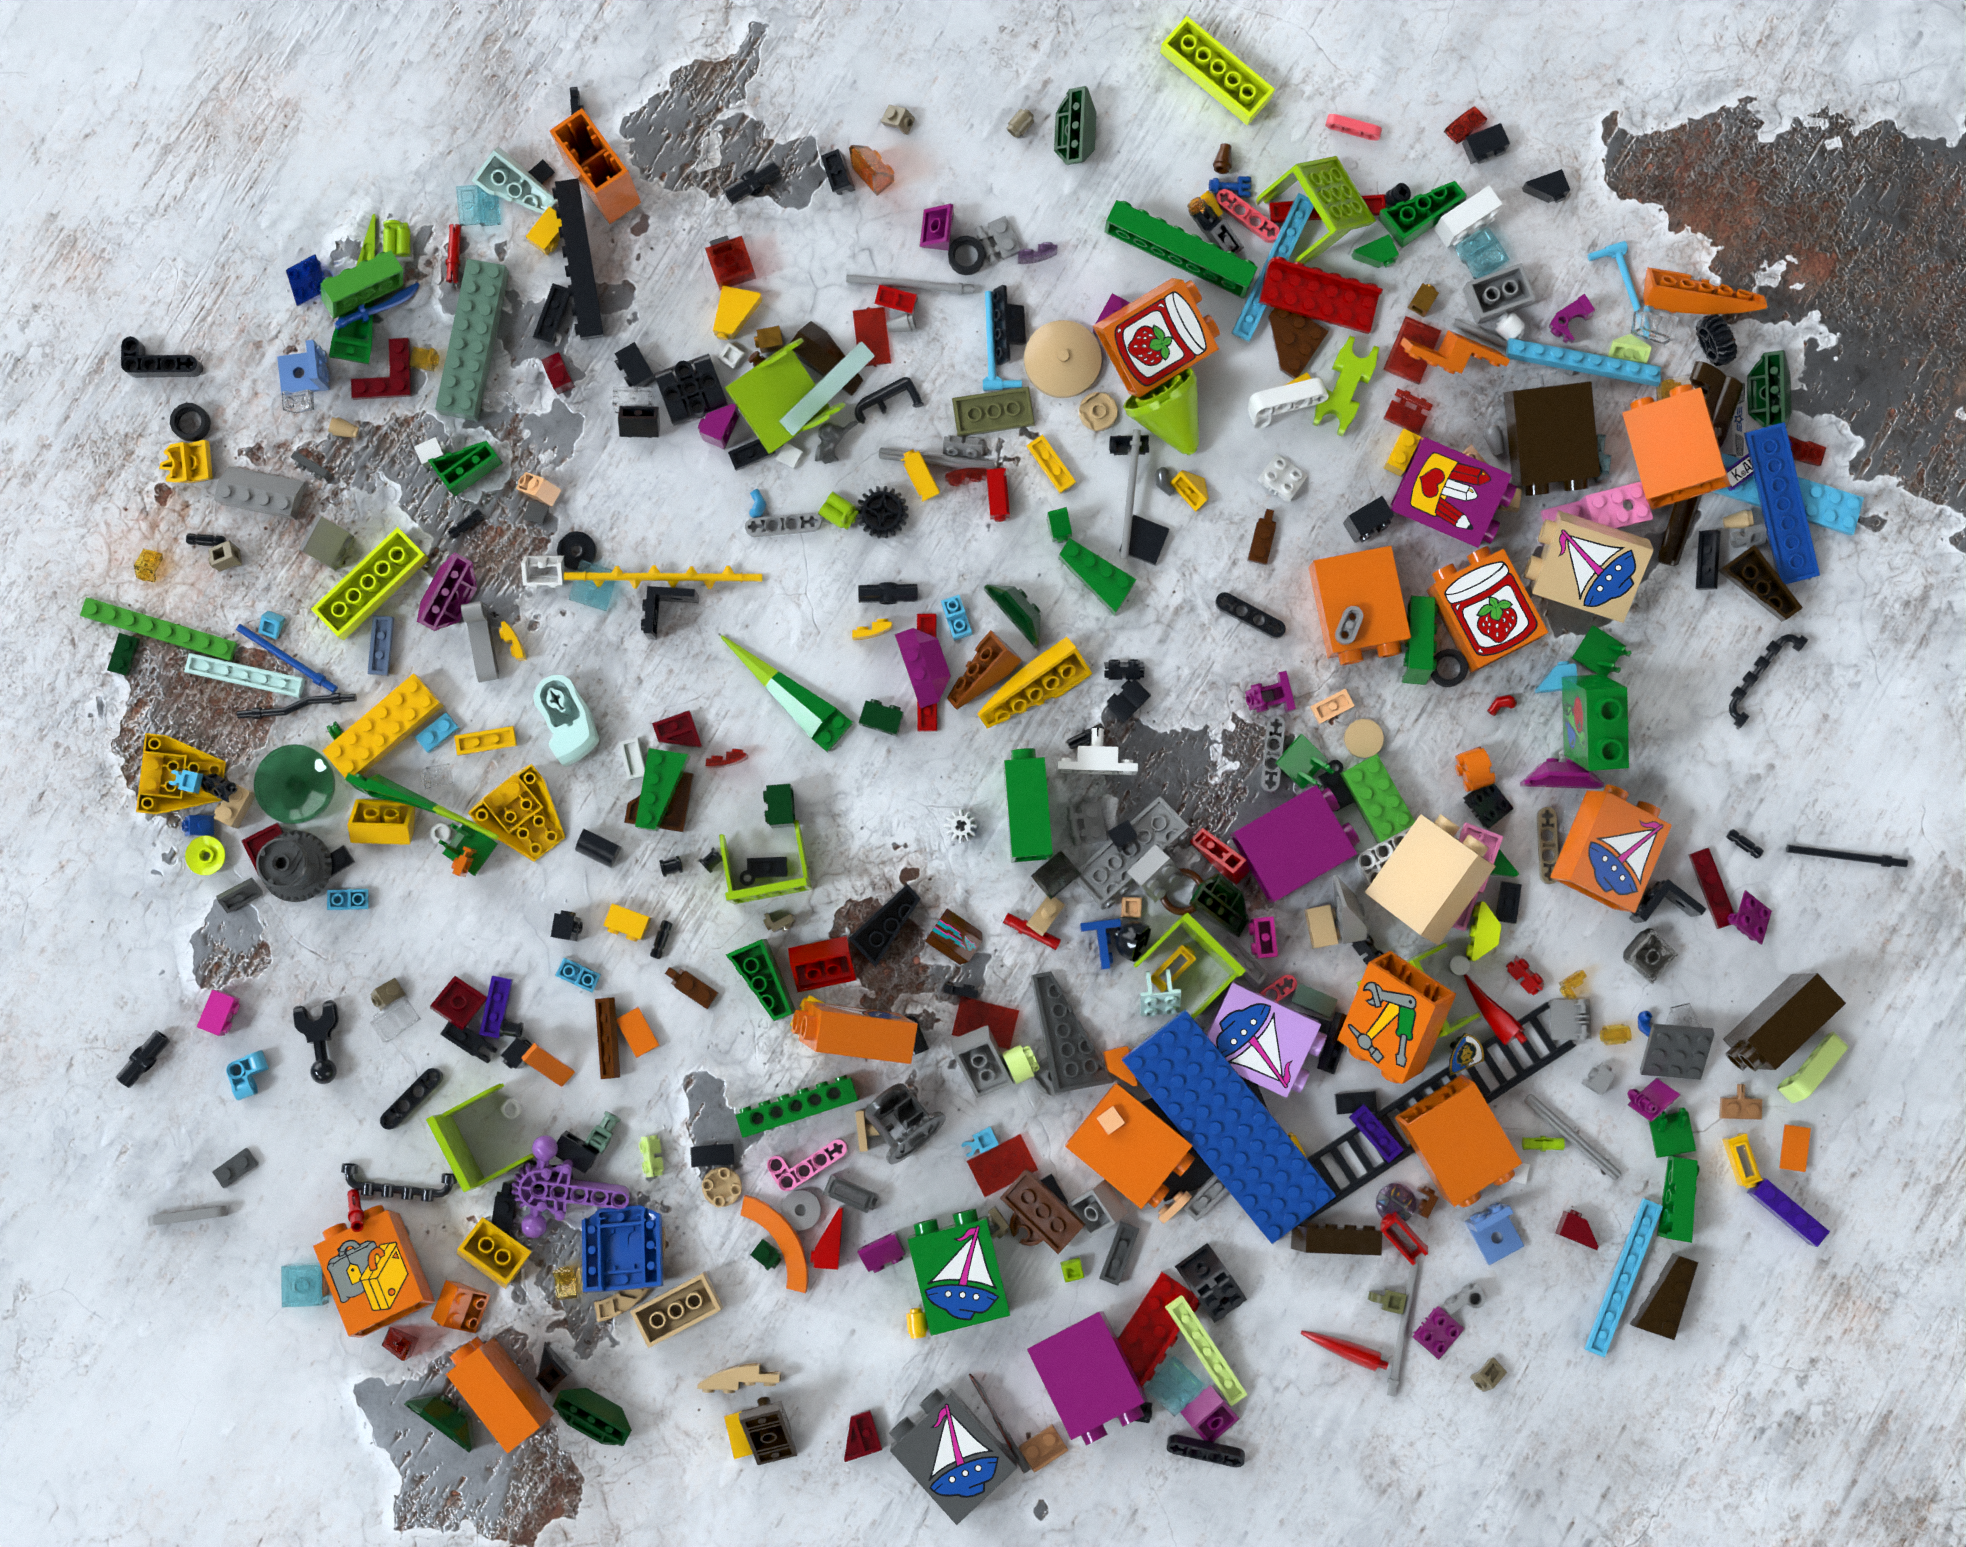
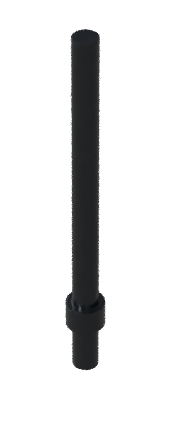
[1786,845,1908,867]

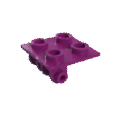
[1728,890,1772,945]
[1627,1078,1680,1122]
[1412,1306,1464,1360]

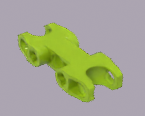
[1312,336,1379,437]

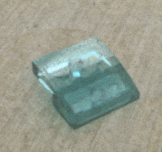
[456,185,501,227]
[1454,226,1510,280]
[1593,434,1611,483]
[568,560,616,611]
[1145,1356,1204,1417]

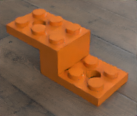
[1400,330,1510,374]

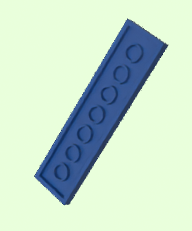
[1744,422,1820,585]

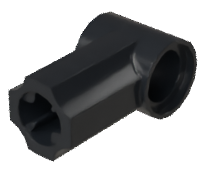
[904,1015,929,1055]

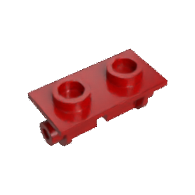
[1505,955,1544,996]

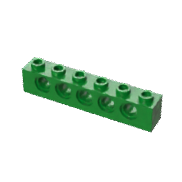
[735,1075,859,1138]

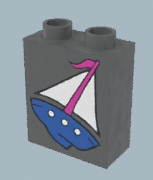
[889,1388,1017,1525]

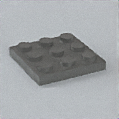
[1640,1023,1715,1080]

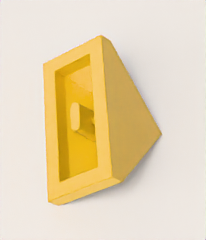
[1170,470,1209,512]

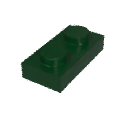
[107,633,140,677]

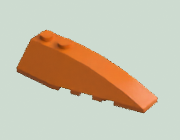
[1643,267,1767,314]

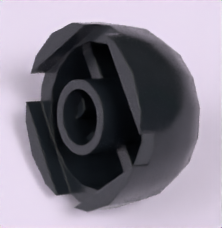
[1114,921,1151,962]

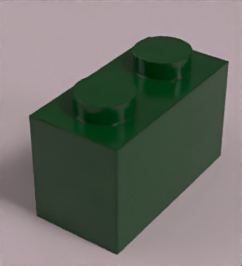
[859,699,904,737]

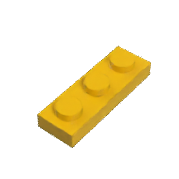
[1026,434,1076,494]
[454,726,517,756]

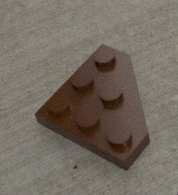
[1268,308,1329,379]
[624,772,694,833]

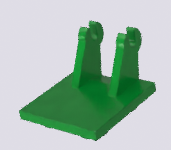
[1571,625,1632,677]
[1275,734,1335,789]
[438,823,498,876]
[1648,1107,1696,1158]

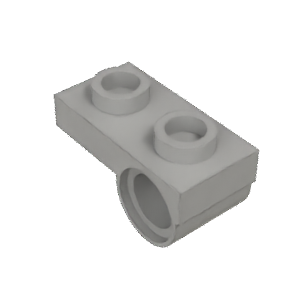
[1442,1283,1485,1315]

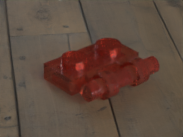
[1383,388,1433,435]

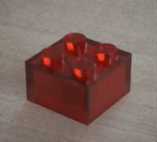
[705,236,756,291]

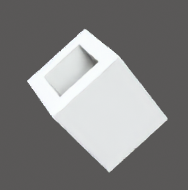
[414,437,448,468]

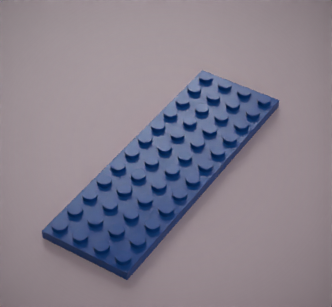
[1122,1009,1336,1244]

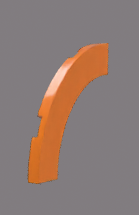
[740,1195,808,1293]

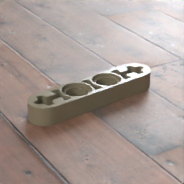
[1537,807,1559,884]

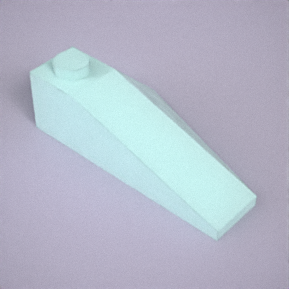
[471,146,558,214]

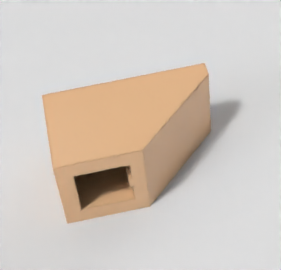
[516,472,561,507]

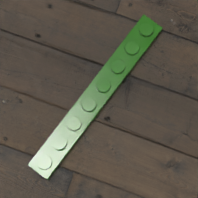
[80,597,238,662]

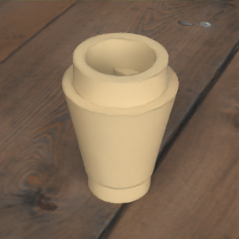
[328,417,359,438]
[1723,509,1754,529]

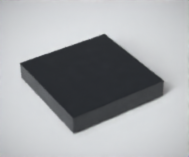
[1119,514,1170,566]

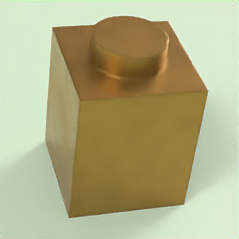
[1407,283,1439,317]
[754,326,784,354]

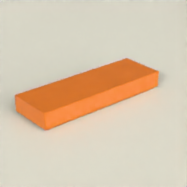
[521,1043,575,1087]

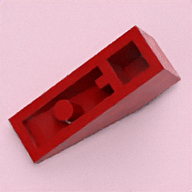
[1189,828,1249,885]
[810,1207,844,1270]

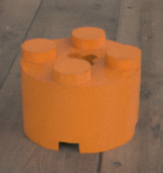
[1455,746,1495,792]

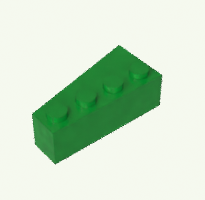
[1379,181,1467,248]
[1402,595,1438,685]

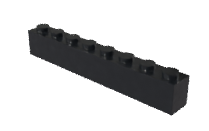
[552,178,604,340]

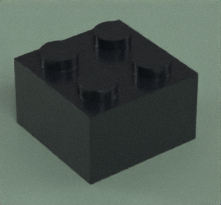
[1343,496,1395,543]

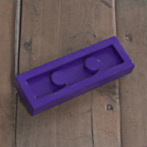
[479,976,513,1039]
[1349,1104,1404,1163]

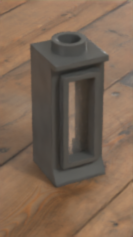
[823,1174,878,1213]

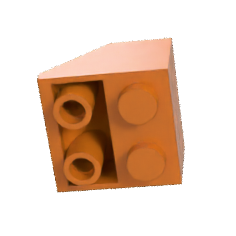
[1102,1046,1138,1086]
[431,1280,490,1333]

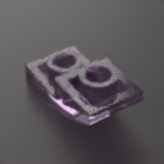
[1018,242,1057,264]

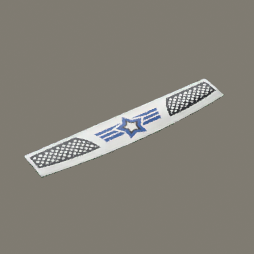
[1732,382,1747,457]

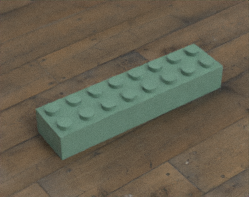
[435,258,510,421]

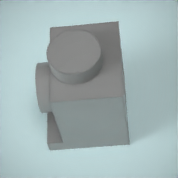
[1581,1062,1616,1095]

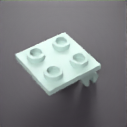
[1140,969,1181,1017]

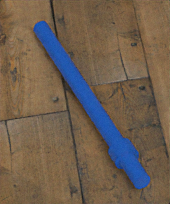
[236,624,338,693]

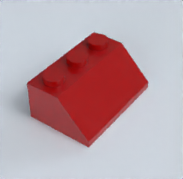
[788,936,856,992]

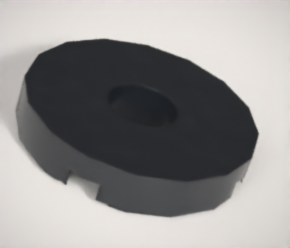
[557,531,597,571]

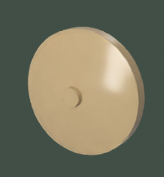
[1024,320,1102,398]

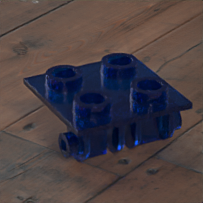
[286,254,326,306]

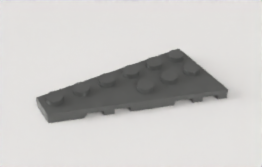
[1031,971,1114,1094]

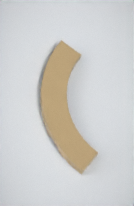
[594,1227,666,1322]

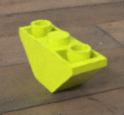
[1466,901,1501,961]

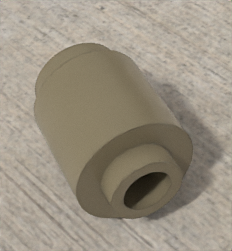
[1006,109,1034,139]

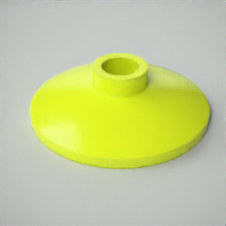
[185,836,226,875]

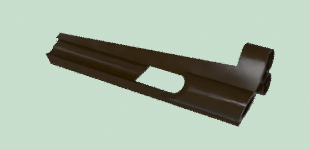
[1658,361,1743,566]

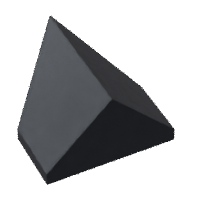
[535,1342,572,1393]

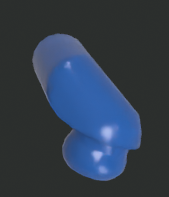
[1637,1011,1652,1037]

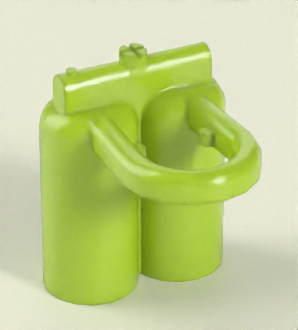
[383,220,411,257]
[818,491,859,530]

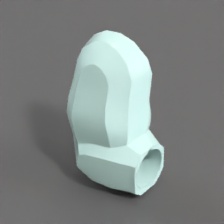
[533,675,599,767]

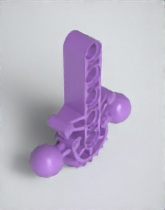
[512,1135,630,1238]

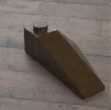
[790,321,863,396]

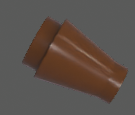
[1213,143,1232,174]

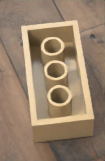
[630,1271,723,1348]

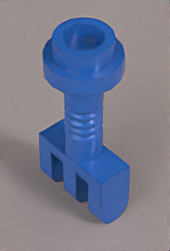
[1208,176,1251,198]

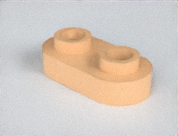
[1158,1190,1192,1224]

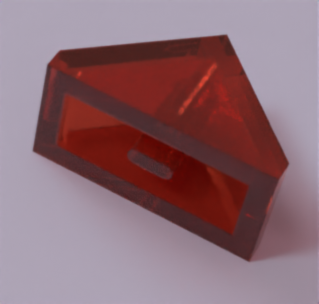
[382,1327,419,1361]

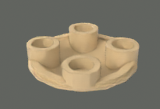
[702,1167,742,1208]

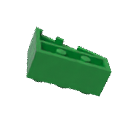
[428,441,503,497]

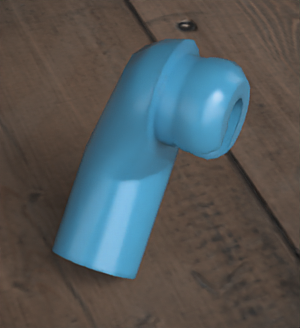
[749,489,766,518]

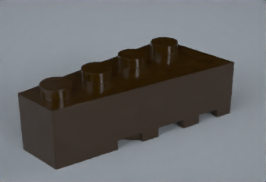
[1718,545,1803,622]
[1291,1223,1383,1256]
[1630,1253,1698,1340]

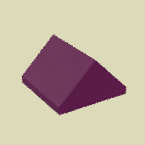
[919,203,954,251]

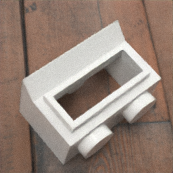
[521,556,565,588]

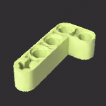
[1777,1031,1848,1103]

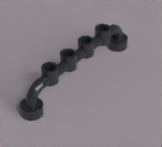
[1729,634,1809,728]
[341,1163,458,1202]

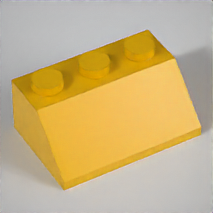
[347,799,415,845]
[457,1217,531,1289]

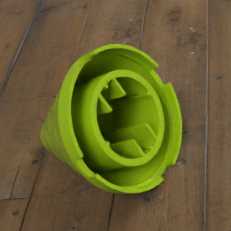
[1123,368,1199,455]

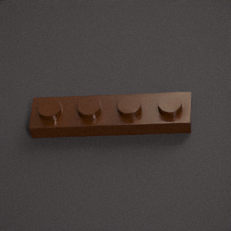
[595,997,620,1079]

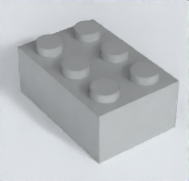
[1463,263,1536,325]

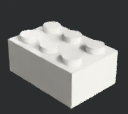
[1434,186,1502,248]

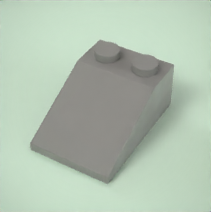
[299,514,354,571]
[1333,876,1370,944]
[951,1025,1013,1098]

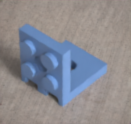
[277,340,330,396]
[1464,1202,1524,1265]

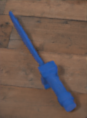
[334,283,419,330]

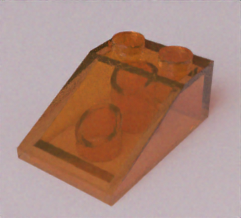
[849,145,894,196]

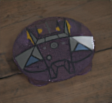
[1375,1183,1416,1224]

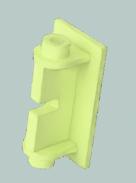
[639,1135,664,1177]

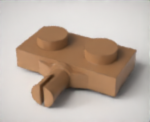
[1719,1084,1762,1120]

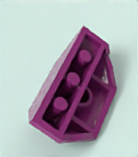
[417,552,477,631]
[895,628,951,709]
[1520,758,1604,789]

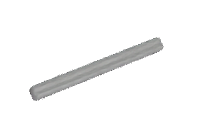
[879,447,995,472]
[1524,1094,1621,1180]

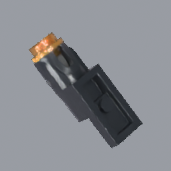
[1187,197,1244,255]

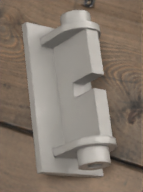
[943,435,983,458]

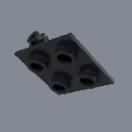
[1463,784,1514,829]

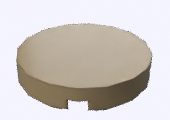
[1079,392,1118,431]
[1344,719,1384,759]

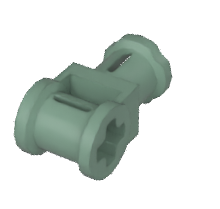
[584,1111,621,1154]

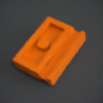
[451,846,477,877]

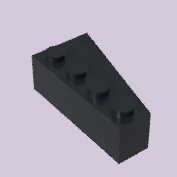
[848,883,921,968]

